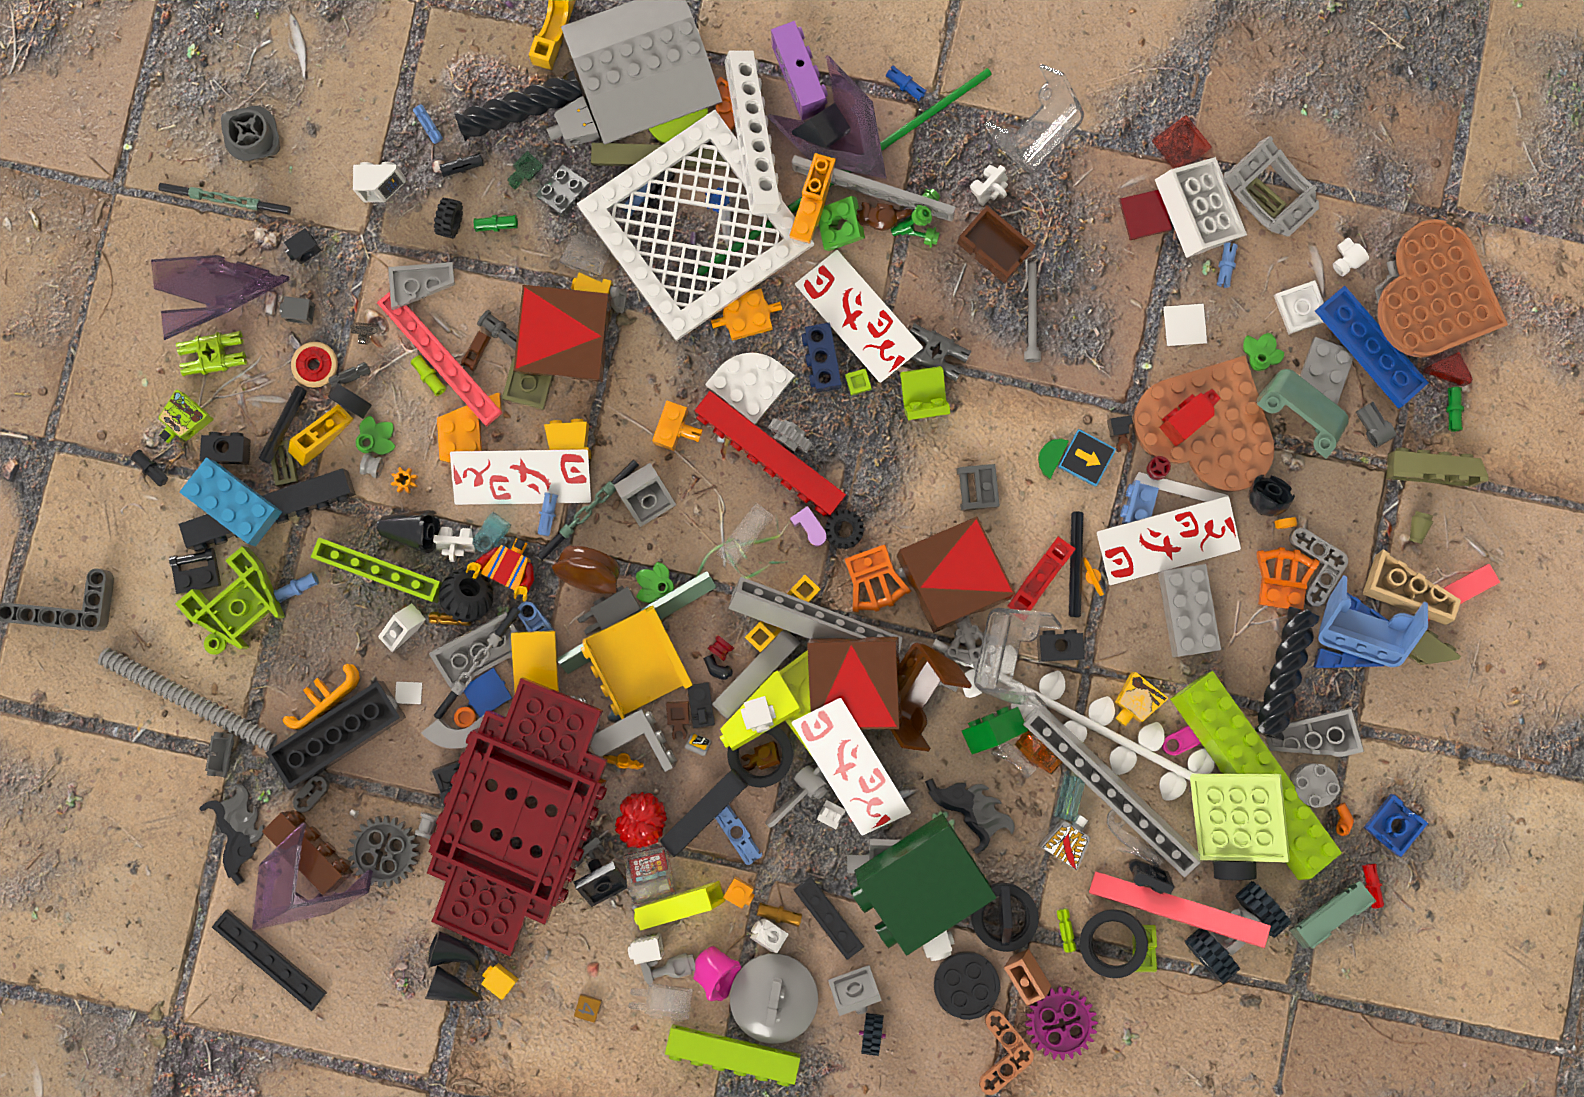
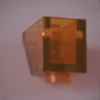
[1015,729,1063,775]

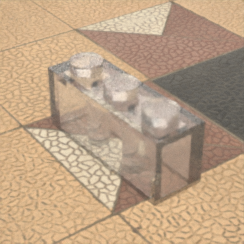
[716,503,774,569]

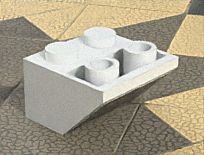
[353,162,406,203]

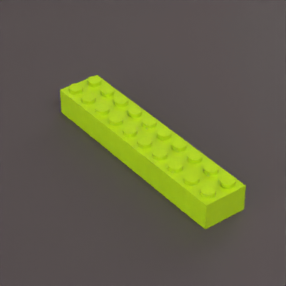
[1170,671,1342,880]

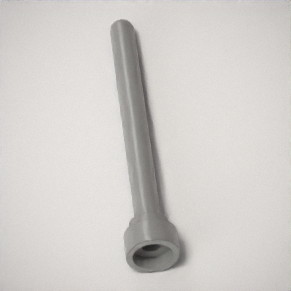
[1024,261,1041,363]

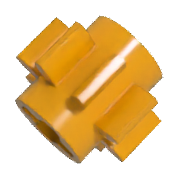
[391,467,419,494]

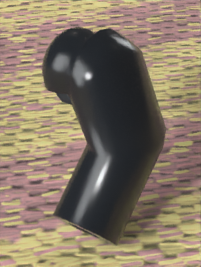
[703,654,733,680]

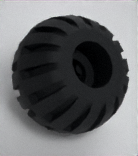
[439,569,493,622]

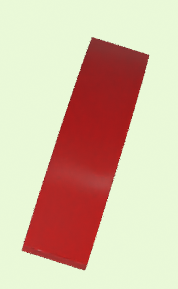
[1007,536,1075,619]

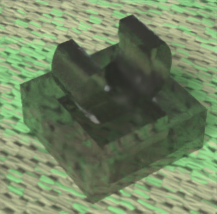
[351,322,378,345]

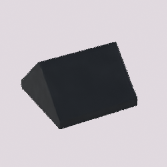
[792,102,851,149]

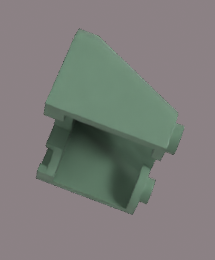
[1257,369,1349,458]

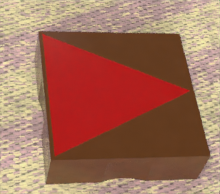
[513,285,612,382]
[896,517,1015,633]
[807,637,902,729]

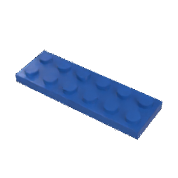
[1315,286,1429,409]

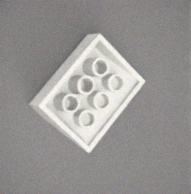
[1155,157,1247,258]

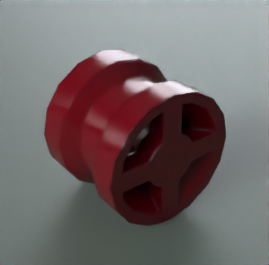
[1146,456,1171,480]
[707,635,734,661]

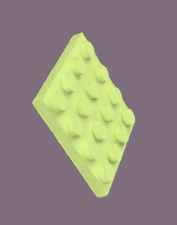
[1190,774,1290,862]

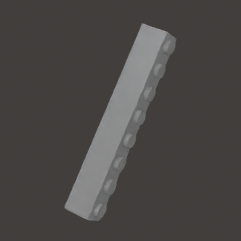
[728,577,902,653]

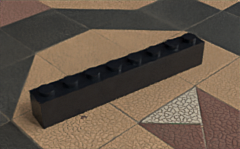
[179,468,356,552]

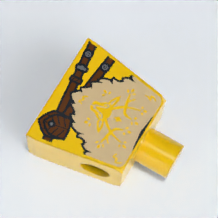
[1115,672,1168,727]

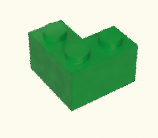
[961,706,1029,755]

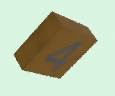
[574,994,602,1023]

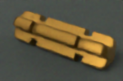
[429,612,472,626]

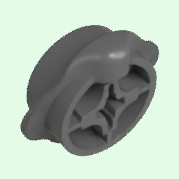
[221,106,280,161]

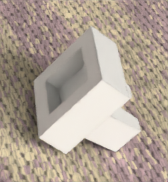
[817,800,846,829]

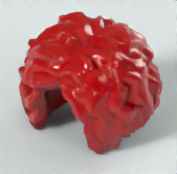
[615,792,667,849]

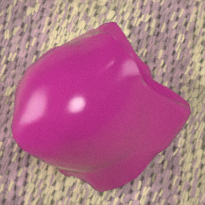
[693,946,742,1001]

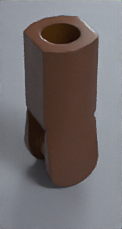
[461,331,491,371]

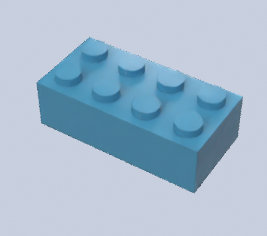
[179,457,282,546]

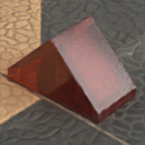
[1423,352,1473,387]

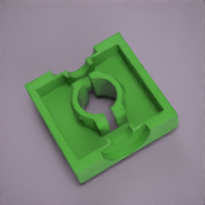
[819,196,865,251]

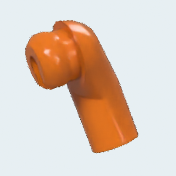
[1335,802,1354,836]

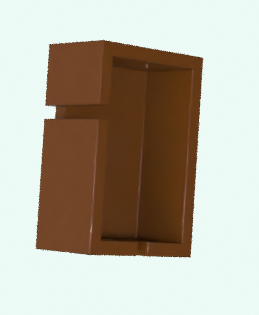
[957,205,1035,284]

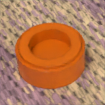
[454,707,477,729]

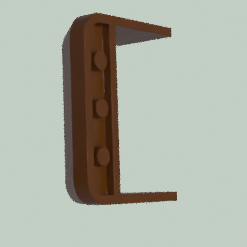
[890,643,972,752]

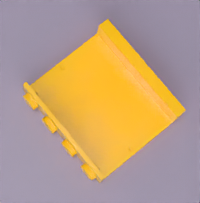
[581,605,692,719]

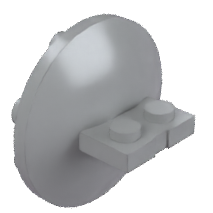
[730,953,818,1044]

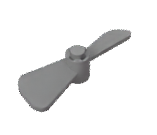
[765,765,828,828]

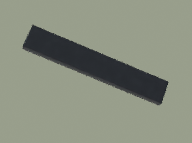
[212,909,327,1011]

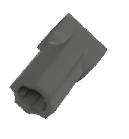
[1356,402,1396,448]

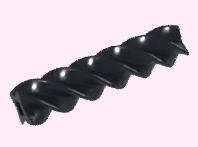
[454,71,582,141]
[1255,607,1320,741]

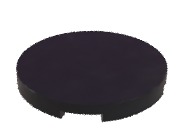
[934,952,1000,1020]

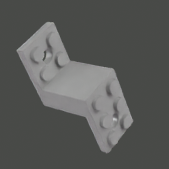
[572,695,677,772]

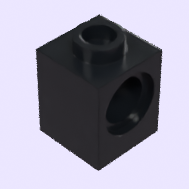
[284,228,322,264]

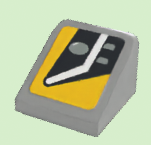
[685,733,711,756]

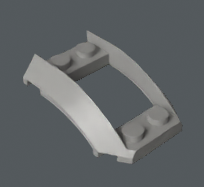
[1223,136,1319,237]

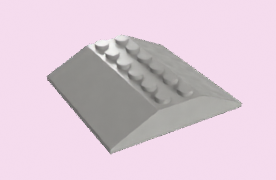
[561,0,722,145]

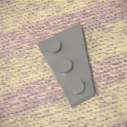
[388,262,455,310]

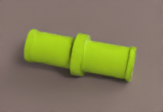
[410,355,446,396]

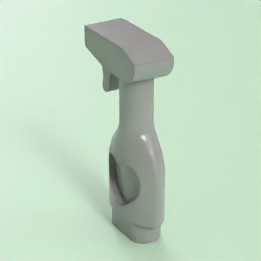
[640,953,695,985]

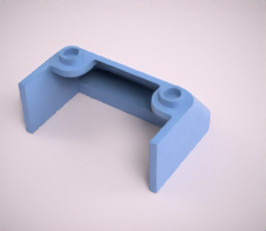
[1318,575,1428,667]

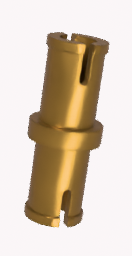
[756,902,802,927]

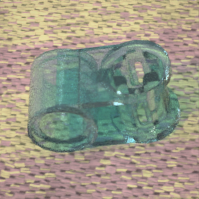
[473,512,511,554]

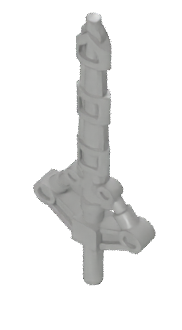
[945,616,998,688]

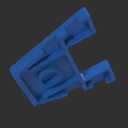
[1313,593,1389,668]

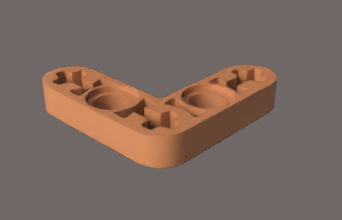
[979,1009,1034,1095]

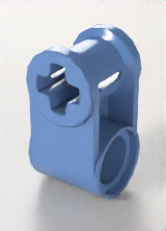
[518,602,555,632]

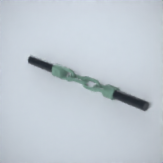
[158,182,291,215]
[537,459,639,561]

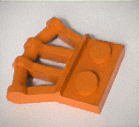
[845,544,912,612]
[1257,547,1320,609]

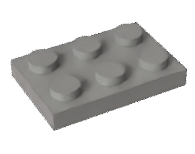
[1300,337,1354,405]

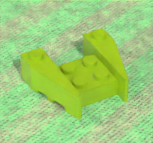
[175,546,285,649]

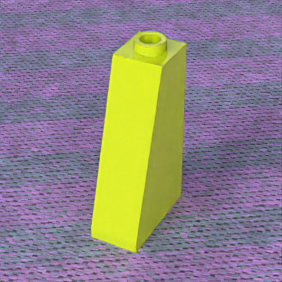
[720,670,801,751]
[634,881,726,930]

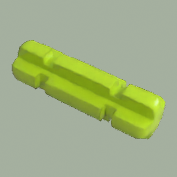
[1057,908,1076,953]

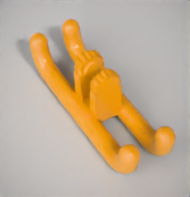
[283,664,360,730]

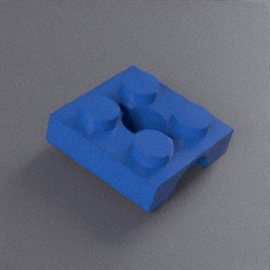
[1363,794,1428,857]

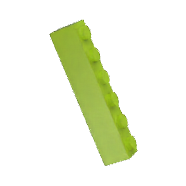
[311,537,442,603]
[665,1024,801,1087]

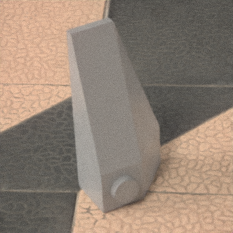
[1266,707,1364,757]

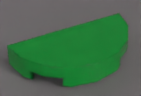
[1038,439,1069,480]

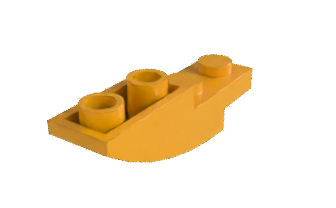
[789,153,836,244]

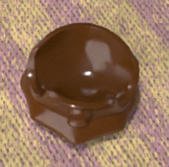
[552,546,620,594]

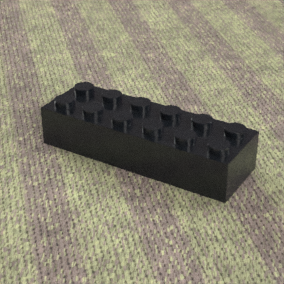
[265,681,406,790]

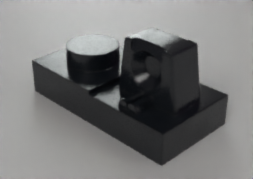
[688,682,715,728]

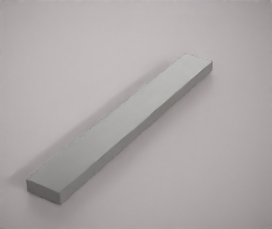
[792,155,956,221]

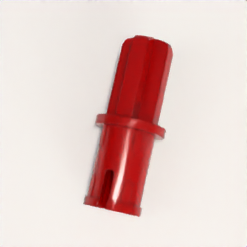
[1362,863,1384,909]

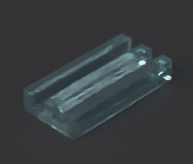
[1054,774,1085,822]

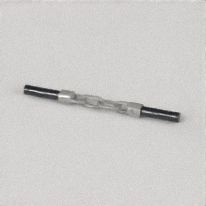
[433,606,521,719]

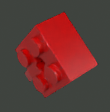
[1159,389,1221,446]

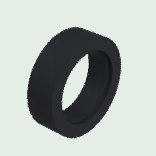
[727,726,793,788]
[971,883,1039,952]
[1080,909,1148,978]

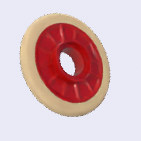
[291,342,338,388]

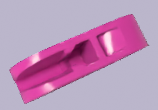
[1161,726,1201,756]

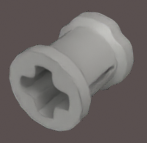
[415,812,438,839]

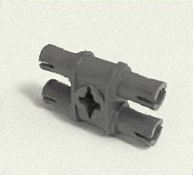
[910,323,971,382]

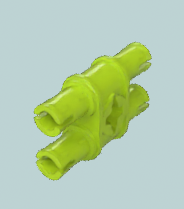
[176,331,247,377]

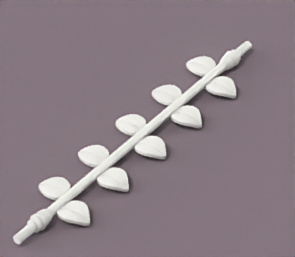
[932,639,1214,801]

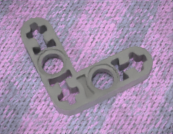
[1289,528,1348,607]

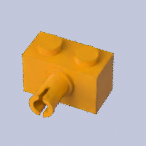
[652,401,703,451]

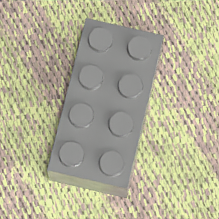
[1158,564,1221,657]

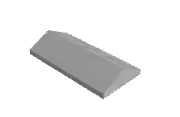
[429,612,519,688]

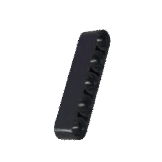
[659,768,749,857]

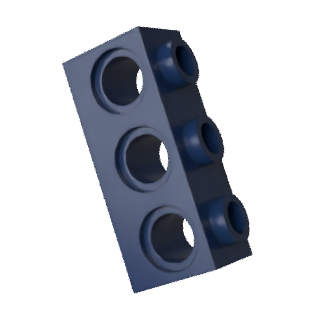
[801,322,842,393]

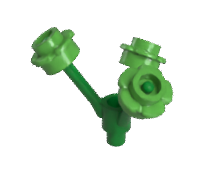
[891,189,941,248]

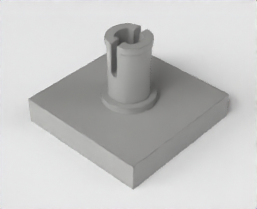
[828,965,882,1016]

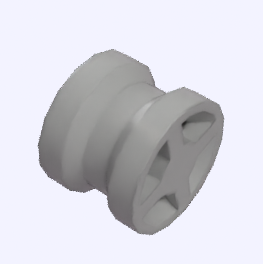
[360,454,384,478]

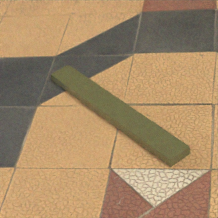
[591,143,760,170]

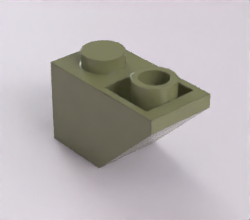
[1409,630,1461,665]

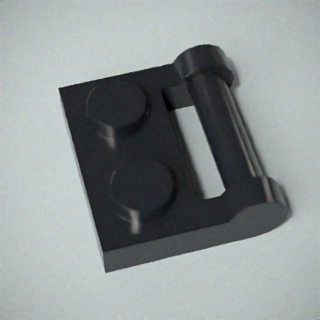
[169,548,221,594]
[1129,859,1174,895]

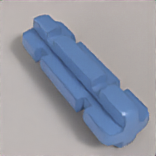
[413,104,443,144]

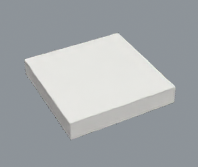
[1274,280,1324,335]

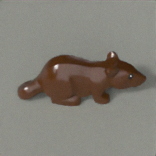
[856,202,912,231]

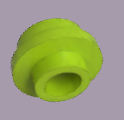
[204,633,226,655]

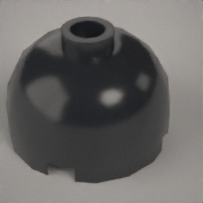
[1249,475,1295,517]

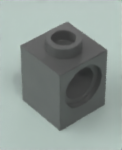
[279,296,315,325]

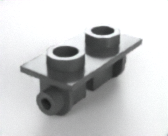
[205,732,234,778]

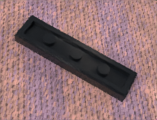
[793,876,864,960]

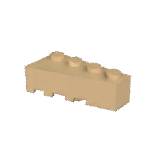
[1363,549,1461,625]

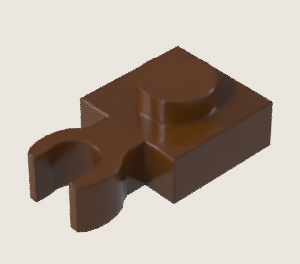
[666,701,690,740]
[741,741,781,771]

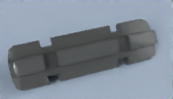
[328,362,370,388]

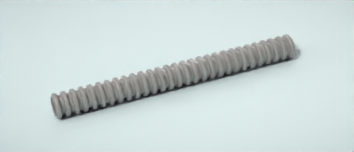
[98,648,277,752]

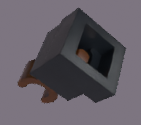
[1107,415,1133,453]

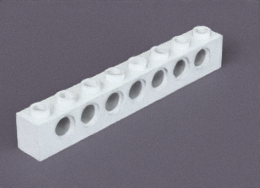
[724,51,782,214]

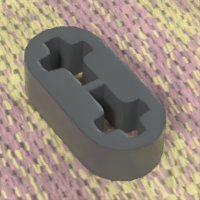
[293,776,330,812]

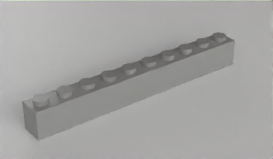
[1023,703,1200,877]

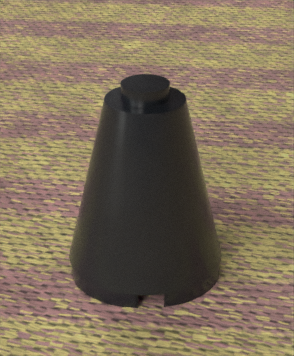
[376,510,440,553]

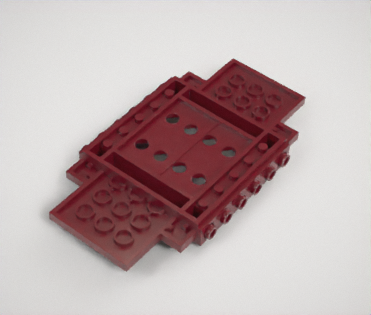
[427,677,608,956]

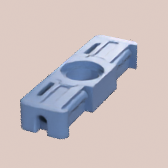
[715,805,762,865]

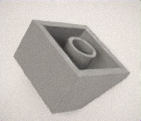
[614,463,676,527]

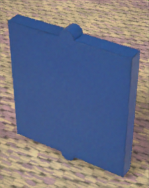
[464,668,513,717]

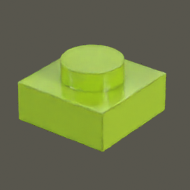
[845,368,872,396]

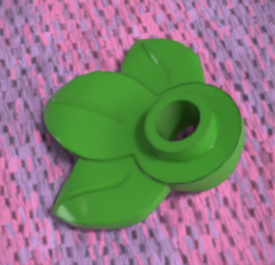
[1243,333,1285,371]
[356,416,396,455]
[636,562,674,603]

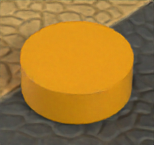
[1274,517,1298,529]

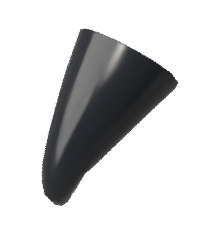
[428,931,480,972]
[425,966,480,1002]

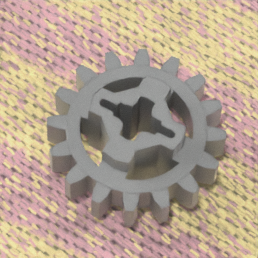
[768,418,812,453]

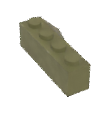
[1386,448,1489,487]

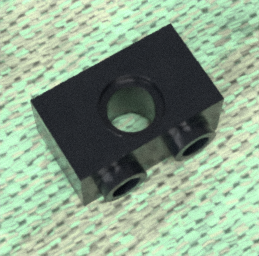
[200,432,251,465]
[1037,629,1085,662]

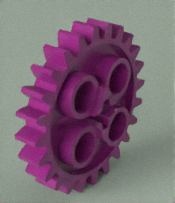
[1025,986,1098,1060]

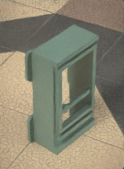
[1289,881,1376,949]

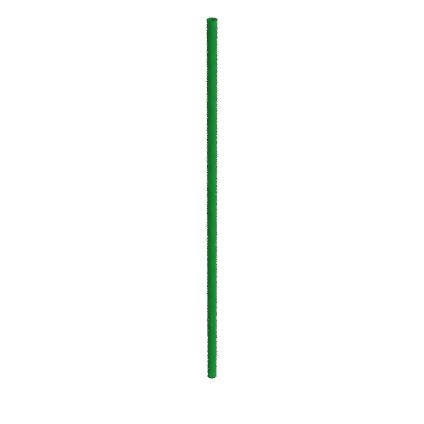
[697,68,992,276]

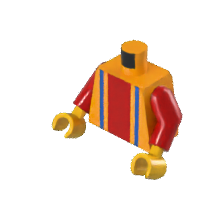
[466,538,534,602]

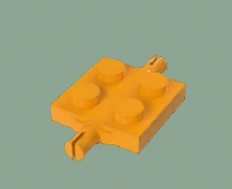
[711,288,783,341]

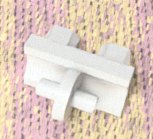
[970,165,1008,206]
[433,527,476,562]

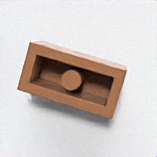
[1004,948,1051,1006]

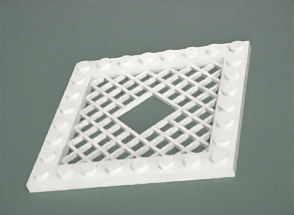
[577,110,814,341]

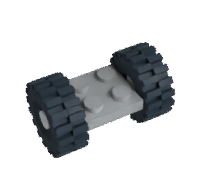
[1184,881,1291,984]

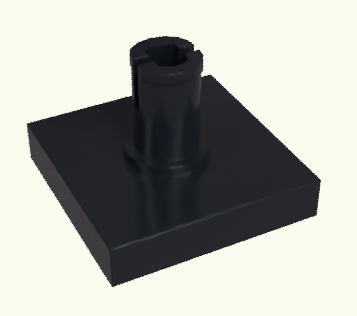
[573,859,630,907]

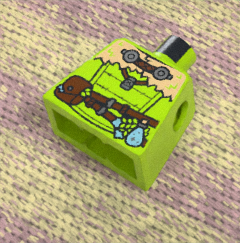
[158,389,214,443]

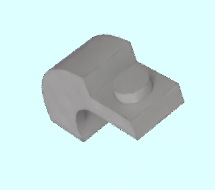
[421,715,484,749]

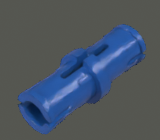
[886,65,927,101]

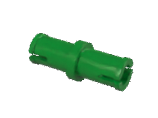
[473,215,518,232]
[1446,387,1464,432]

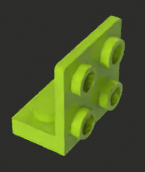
[900,366,950,420]

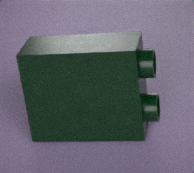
[851,813,996,956]

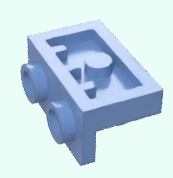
[1120,480,1159,524]

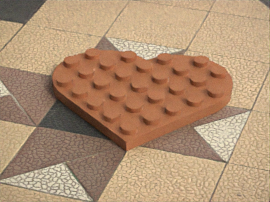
[1378,219,1508,357]
[1133,355,1274,492]

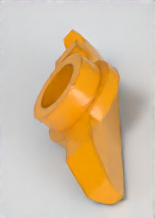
[1083,557,1104,596]
[603,753,644,769]

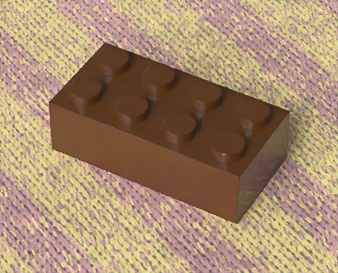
[262,810,353,895]

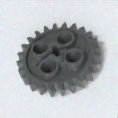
[347,815,420,888]

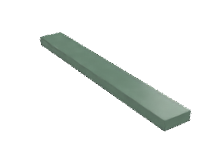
[557,571,716,674]

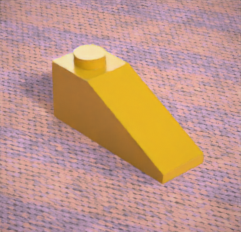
[288,404,353,466]

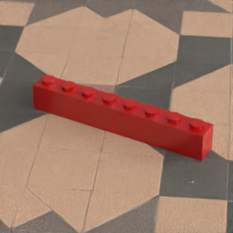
[694,391,846,517]

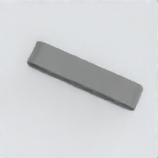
[712,629,800,719]

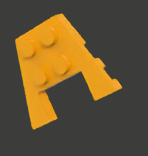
[437,393,502,463]

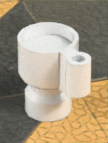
[1332,238,1369,277]

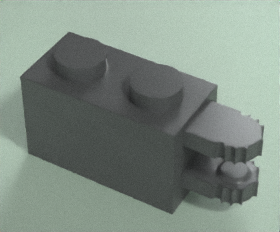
[577,586,641,635]

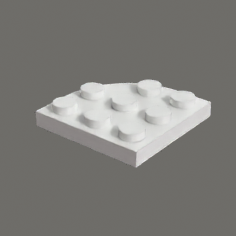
[705,353,795,425]

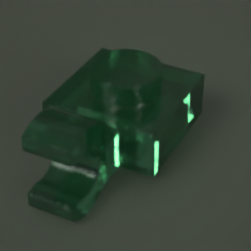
[507,151,543,190]

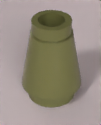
[1409,511,1434,544]

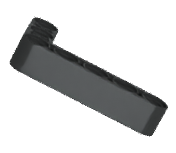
[0,568,114,632]

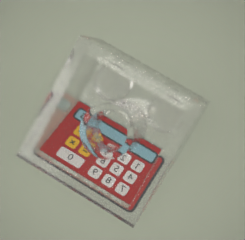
[624,846,676,905]

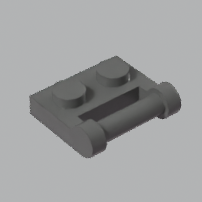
[956,464,1000,511]

